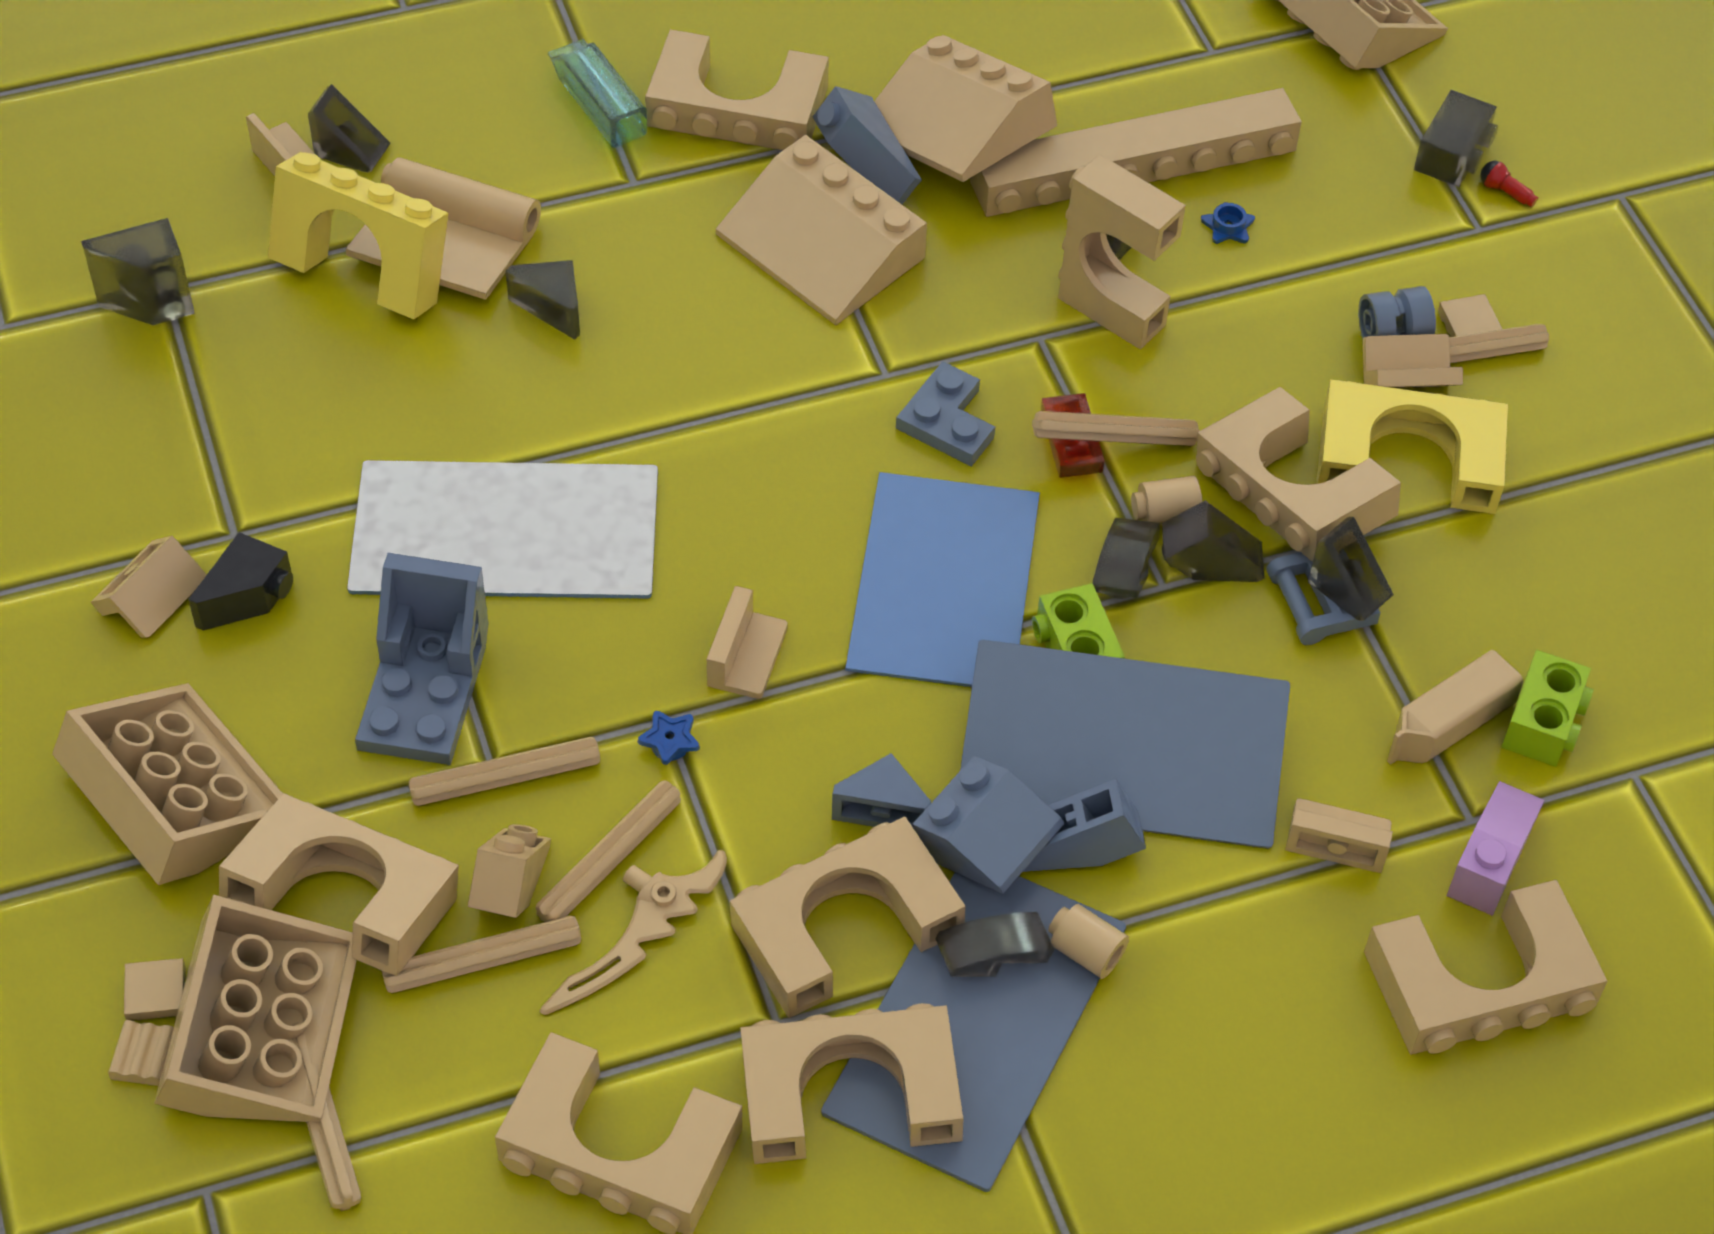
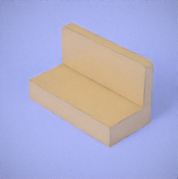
[246,113,316,176]
[1363,334,1463,388]
[91,535,207,638]
[706,586,788,699]
[1285,798,1393,873]

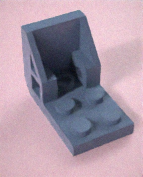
[355,553,489,765]

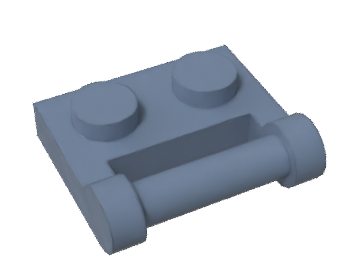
[1266,545,1380,645]

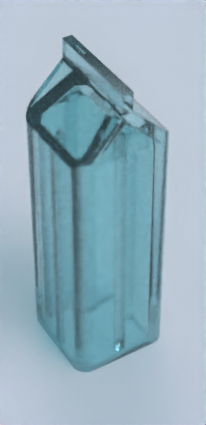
[548,39,647,148]

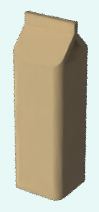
[1387,650,1523,765]

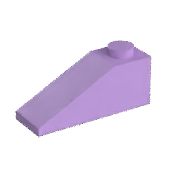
[1446,781,1545,916]

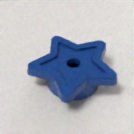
[1201,202,1255,244]
[637,711,700,765]

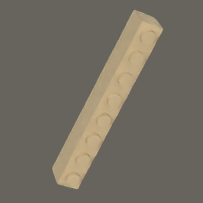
[970,88,1302,217]

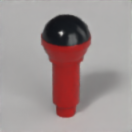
[1480,160,1539,208]

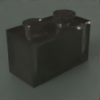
[1414,89,1498,187]

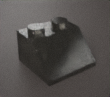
[81,218,195,325]

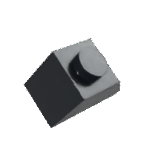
[188,532,293,631]

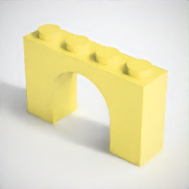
[268,152,449,320]
[1317,379,1508,514]

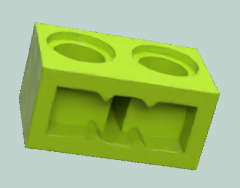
[1032,583,1125,659]
[1501,649,1594,767]

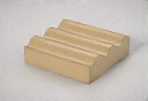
[1438,294,1502,337]
[124,958,186,1021]
[108,1020,174,1086]

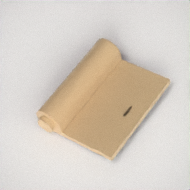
[346,157,541,300]

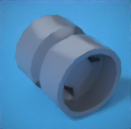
[1358,286,1436,338]

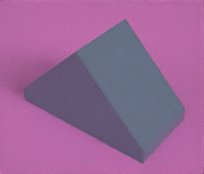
[832,753,931,833]

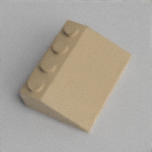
[1276,0,1448,70]
[874,35,1057,182]
[716,134,927,325]
[52,683,283,885]
[154,895,357,1123]

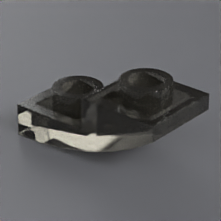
[1092,517,1160,599]
[935,912,1055,977]

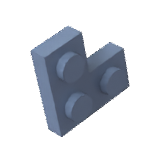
[896,361,995,467]

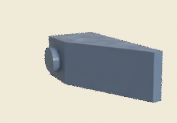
[812,86,922,204]
[1023,778,1146,872]

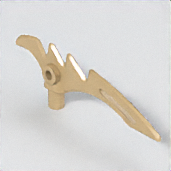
[540,850,727,1015]

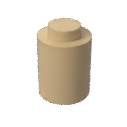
[1131,476,1203,528]
[1048,904,1129,979]

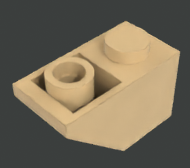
[468,824,551,918]

